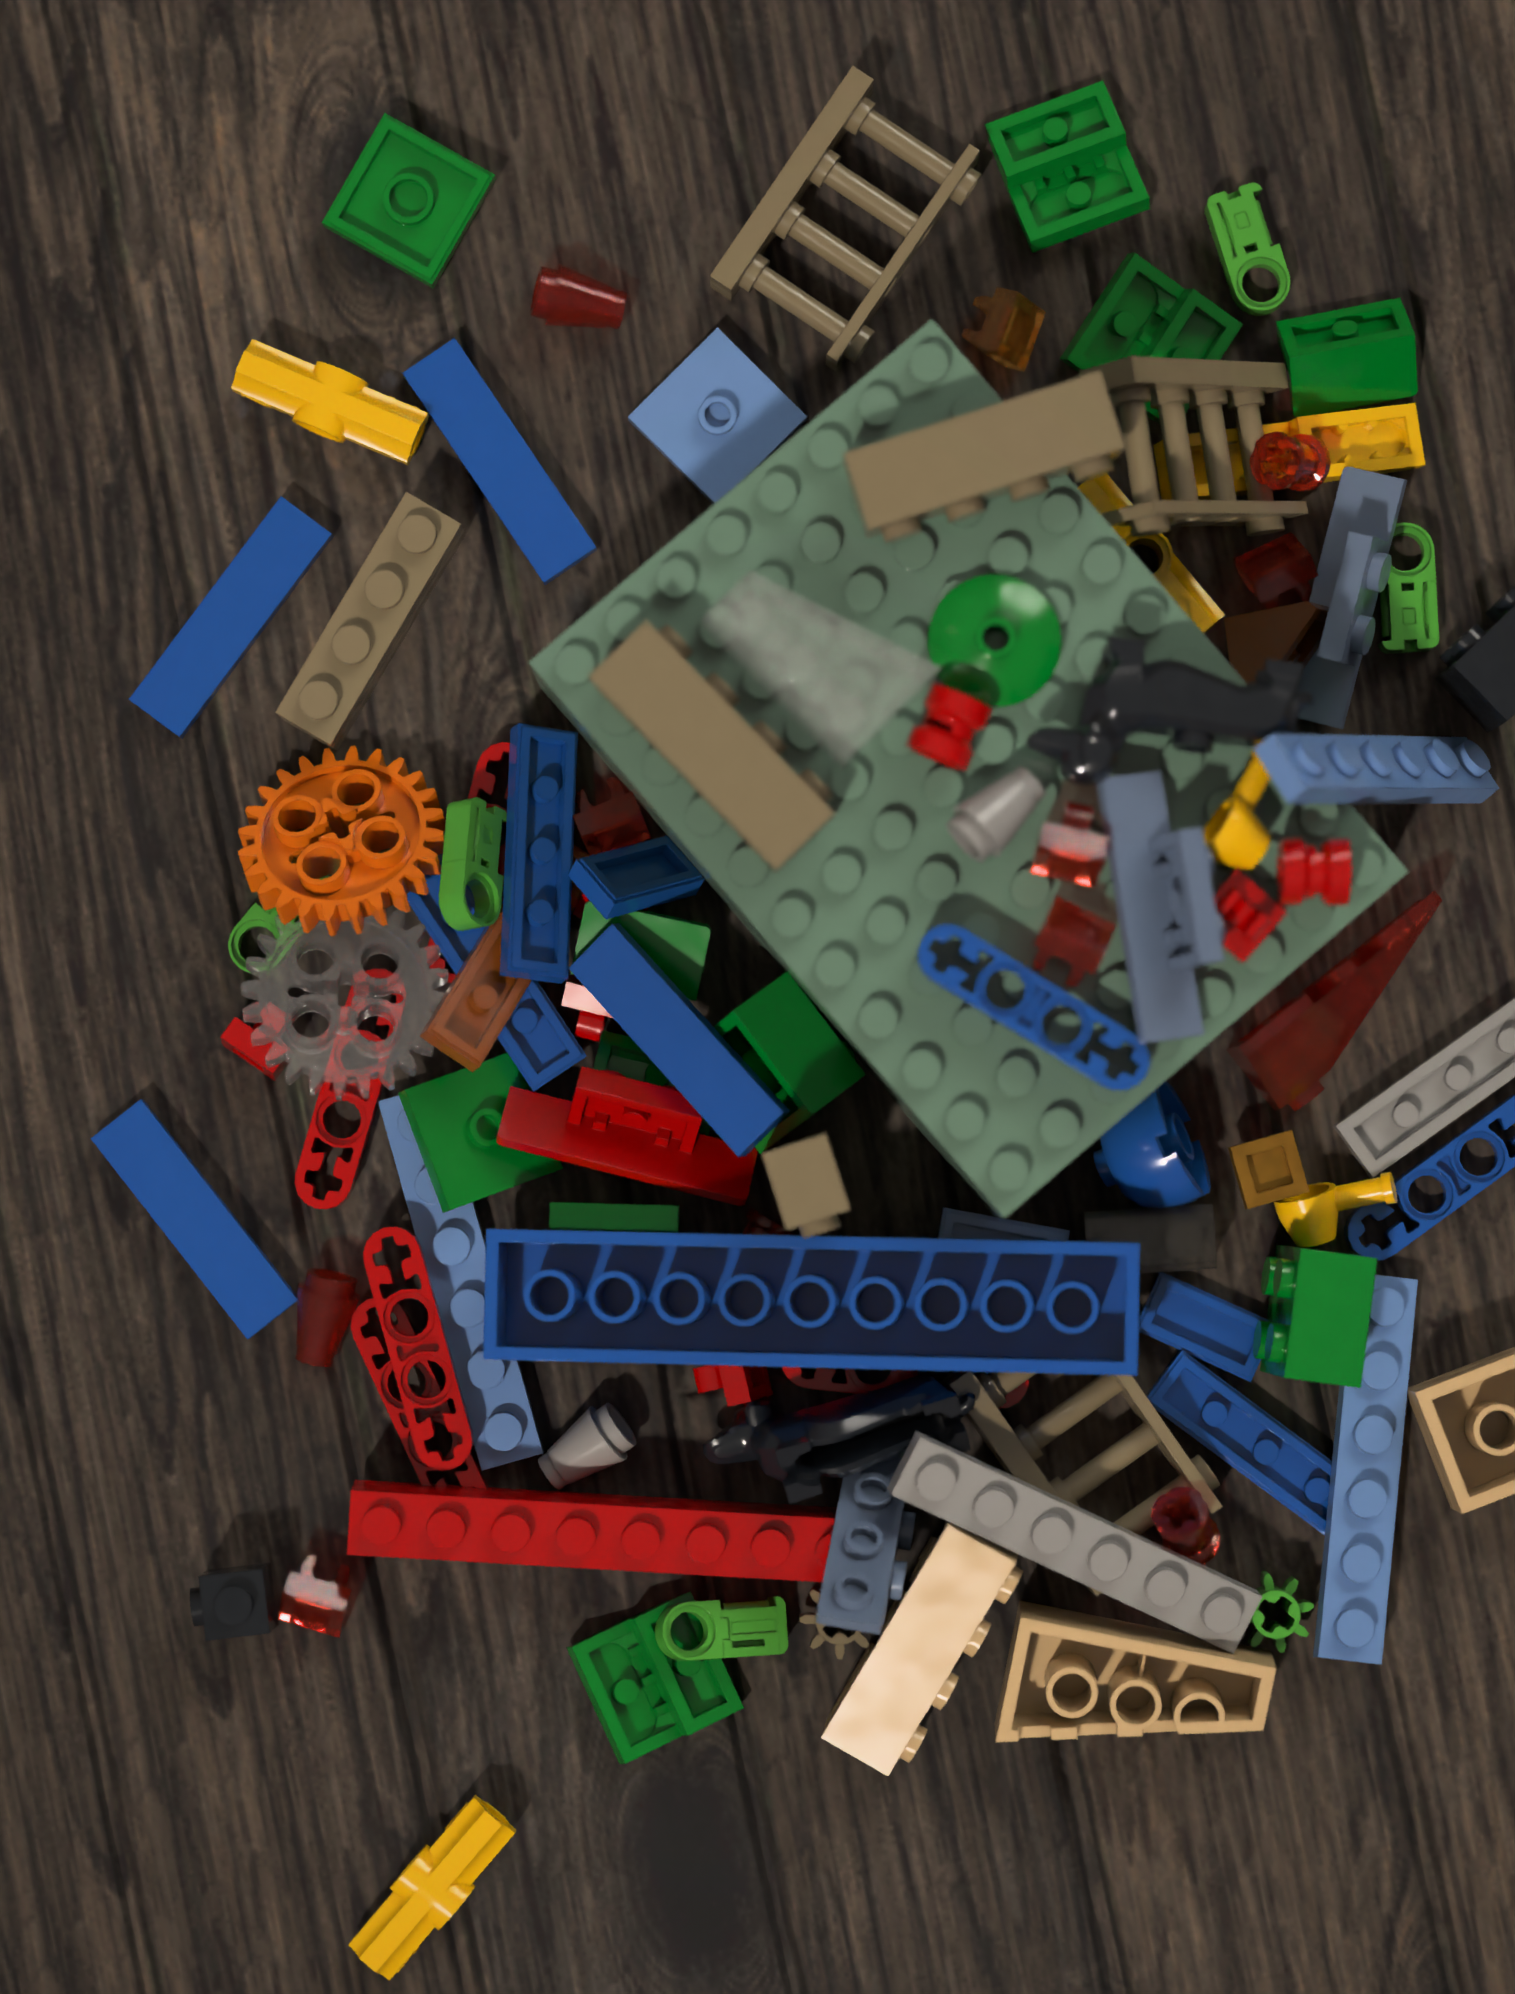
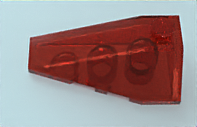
[1227,890,1443,1112]

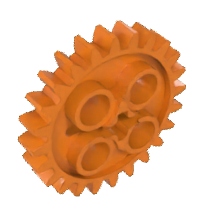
[238,746,446,936]

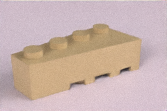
[821,1521,1023,1776]
[994,1600,1276,1742]

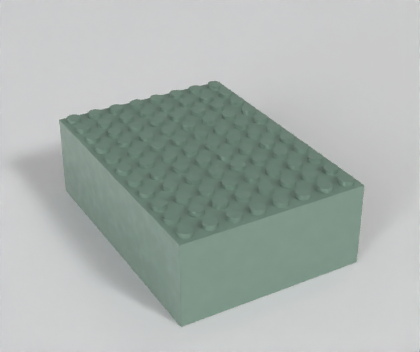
[528,319,1409,1218]

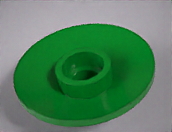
[928,574,1061,708]

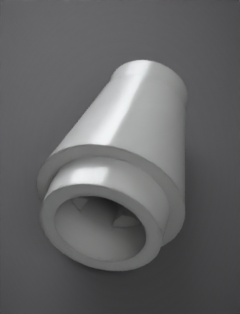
[946,766,1046,863]
[538,1403,637,1490]

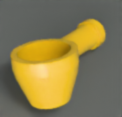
[1203,746,1272,871]
[1274,1172,1397,1248]

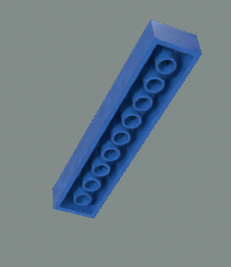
[483,1229,1141,1375]

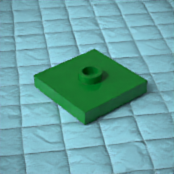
[322,113,496,289]
[398,1053,563,1213]

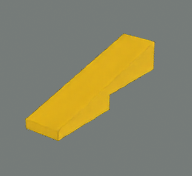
[1153,403,1425,500]

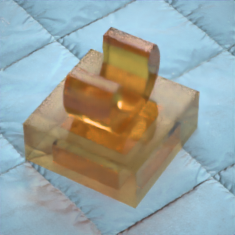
[962,287,1046,372]

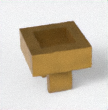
[1228,1130,1310,1209]

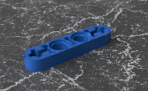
[917,924,1150,1091]
[1344,1094,1515,1260]

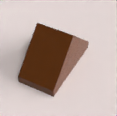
[1224,601,1329,684]

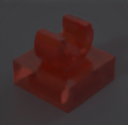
[1234,532,1319,609]
[573,777,651,855]
[1030,801,1109,887]
[1034,896,1116,987]
[278,1554,352,1638]

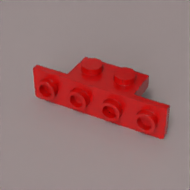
[496,1066,758,1206]

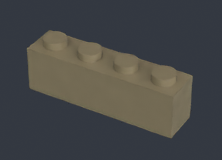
[842,371,1125,543]
[275,492,466,751]
[588,620,835,874]
[762,1133,850,1238]

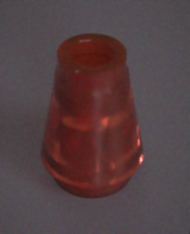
[530,263,627,329]
[295,1268,360,1367]

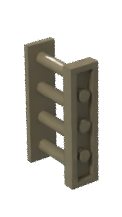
[710,66,982,371]
[1080,356,1308,537]
[942,1371,1223,1596]

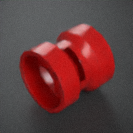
[905,683,993,772]
[1276,838,1352,906]

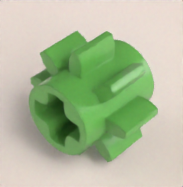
[1248,1571,1314,1653]

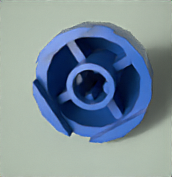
[1094,1080,1211,1210]

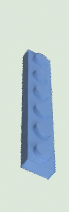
[1253,733,1499,804]
[378,1095,544,1471]
[1313,1274,1418,1665]

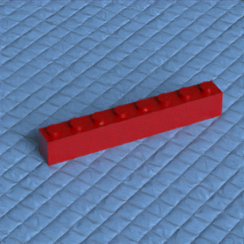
[347,1479,837,1582]

